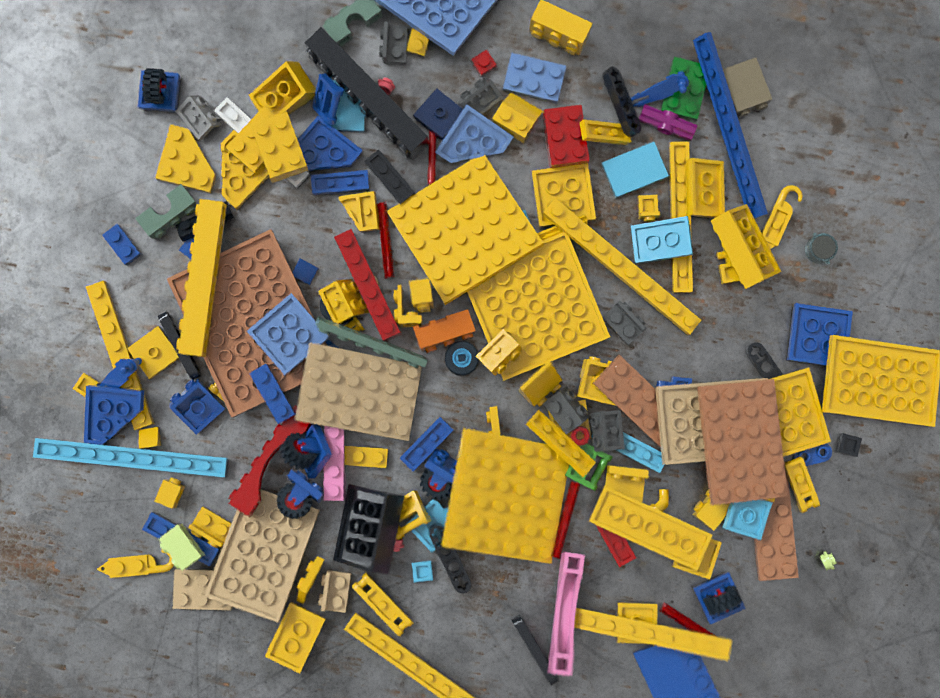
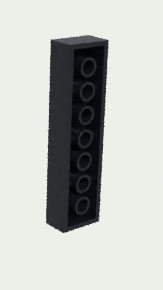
[304,27,429,160]

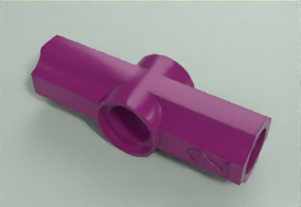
[639,105,697,141]

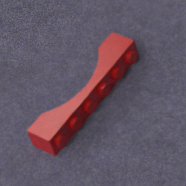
[334,229,402,342]
[228,405,312,518]

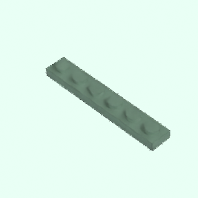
[315,316,428,368]

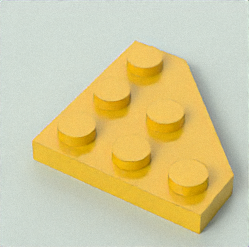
[155,124,216,194]
[221,130,269,210]

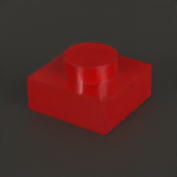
[471,49,497,76]

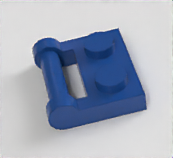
[312,74,344,125]

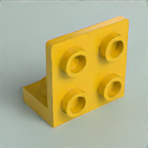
[318,279,369,324]
[394,285,423,328]
[605,465,649,502]

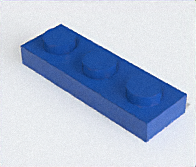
[311,170,370,195]
[249,364,296,424]
[400,417,454,472]

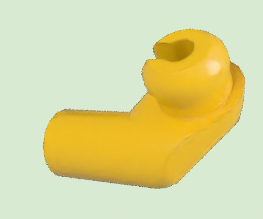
[650,489,669,512]

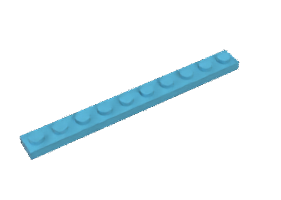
[33,438,228,477]

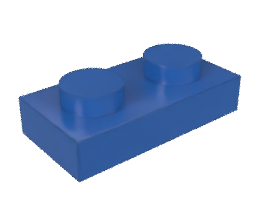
[102,224,142,266]

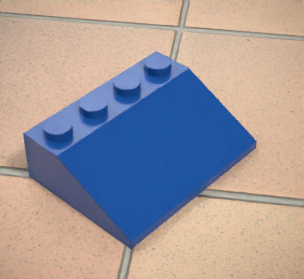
[633,628,720,698]

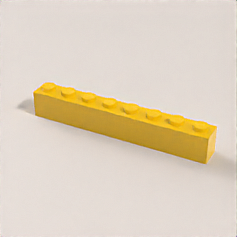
[176,199,227,357]

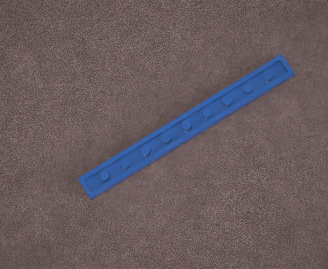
[693,32,768,219]

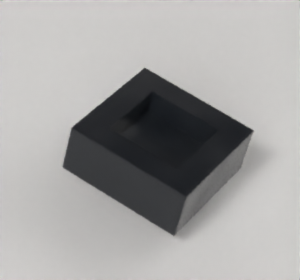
[837,433,862,457]

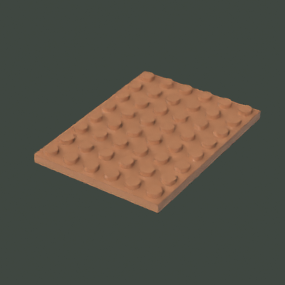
[167,229,327,418]

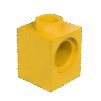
[154,477,186,509]

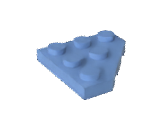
[435,104,514,163]

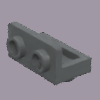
[543,386,589,434]

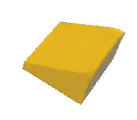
[138,427,161,449]

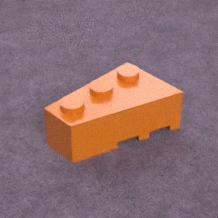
[413,309,476,353]

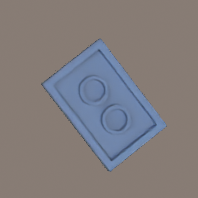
[503,53,566,103]

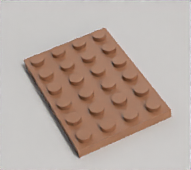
[697,379,788,505]

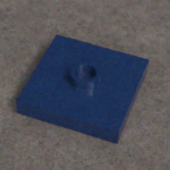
[413,88,463,140]

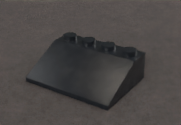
[333,484,404,574]

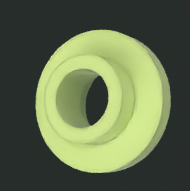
[820,551,837,570]

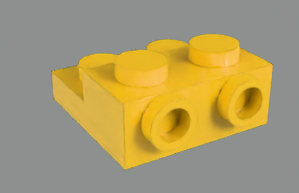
[577,356,615,406]

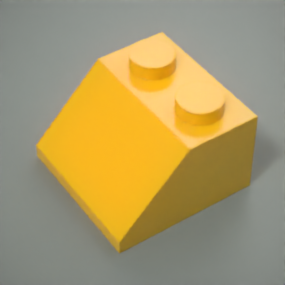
[492,92,543,144]

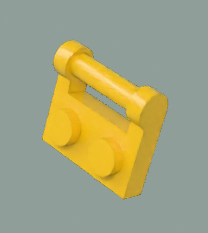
[396,490,431,540]

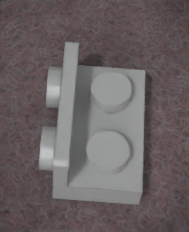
[176,95,222,140]

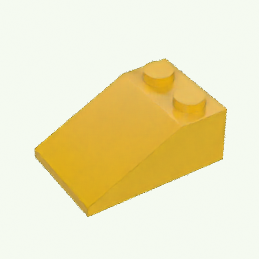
[248,61,316,115]
[518,361,562,407]

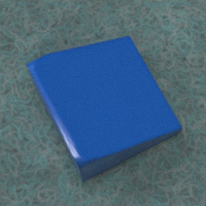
[293,258,319,285]

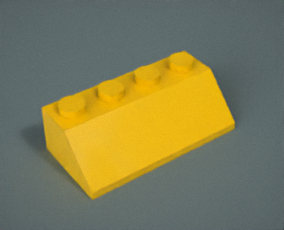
[710,204,782,289]

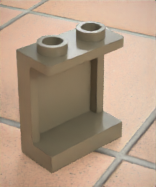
[723,58,772,117]

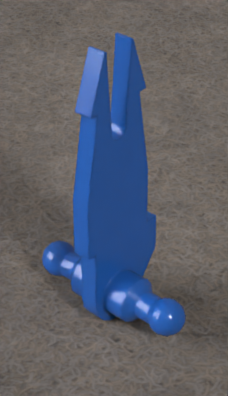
[631,71,689,107]
[97,358,142,388]

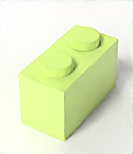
[159,524,205,571]

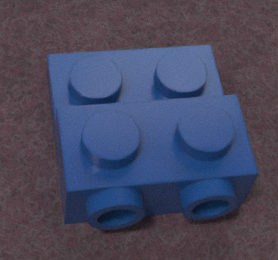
[169,379,225,435]

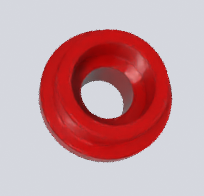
[571,426,590,446]

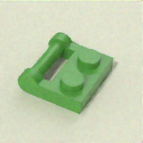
[565,444,613,491]

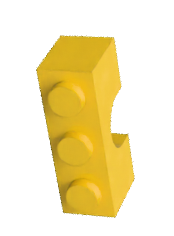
[409,278,434,314]

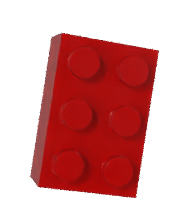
[543,105,589,168]

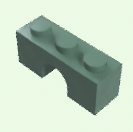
[323,0,383,47]
[135,184,198,239]

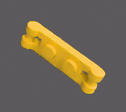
[352,572,414,637]

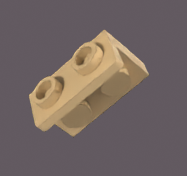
[318,570,352,613]

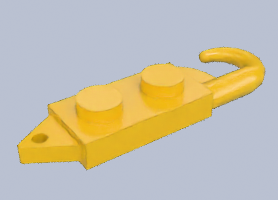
[762,185,803,249]
[97,549,174,578]

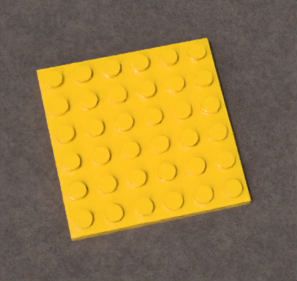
[387,154,544,305]
[467,232,610,381]
[441,428,569,564]

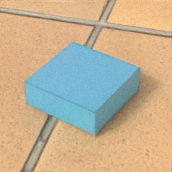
[412,560,433,583]

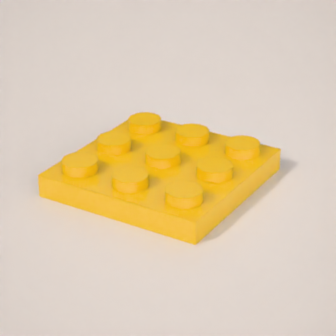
[531,163,596,228]

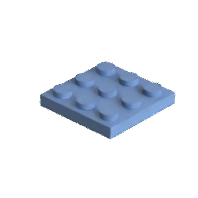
[247,293,330,376]

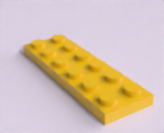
[589,486,713,571]

